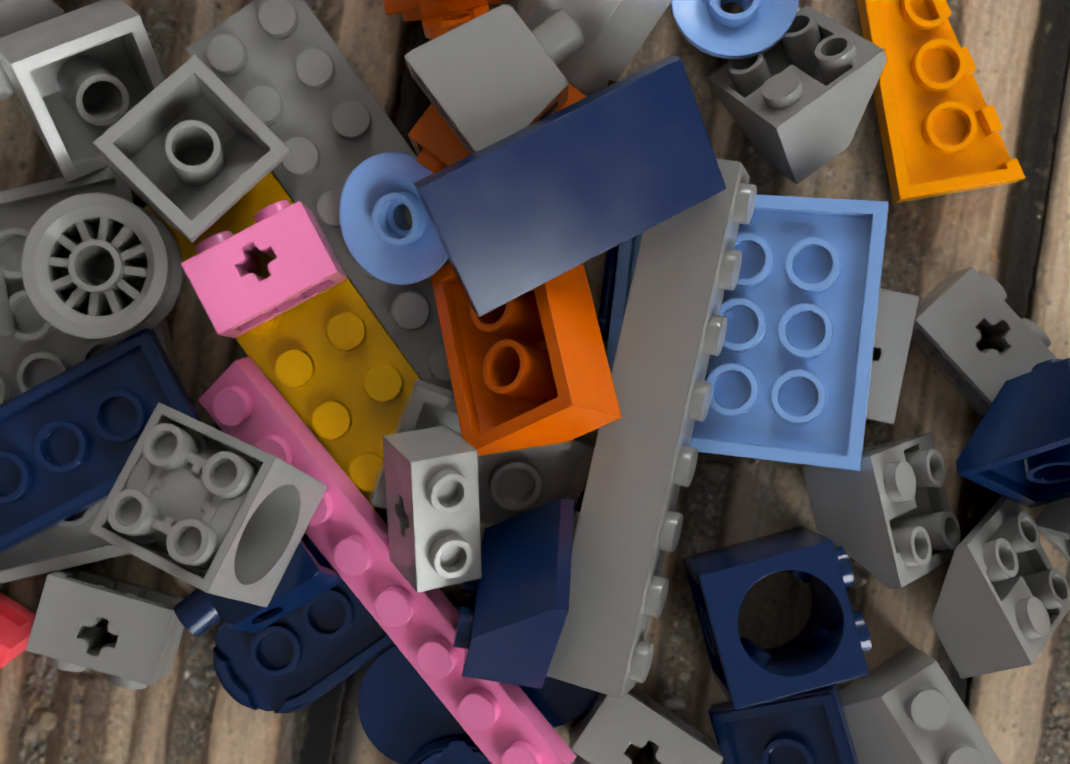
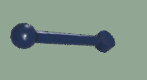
[597,245,619,340]

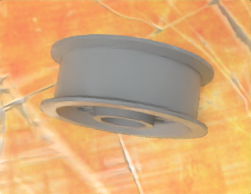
[21,192,183,342]

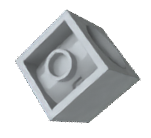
[89,402,328,608]

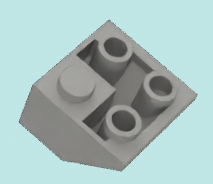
[707,5,887,184]
[802,433,961,589]
[930,496,1070,679]

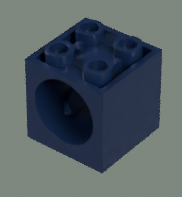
[682,526,872,710]

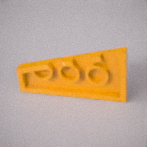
[857,0,1026,204]

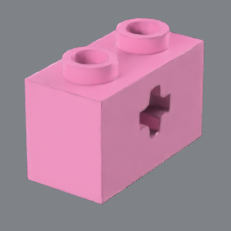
[181,200,348,338]

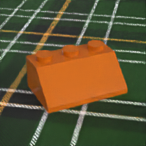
[431,262,622,456]

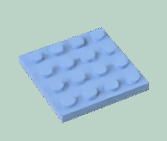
[598,194,889,471]

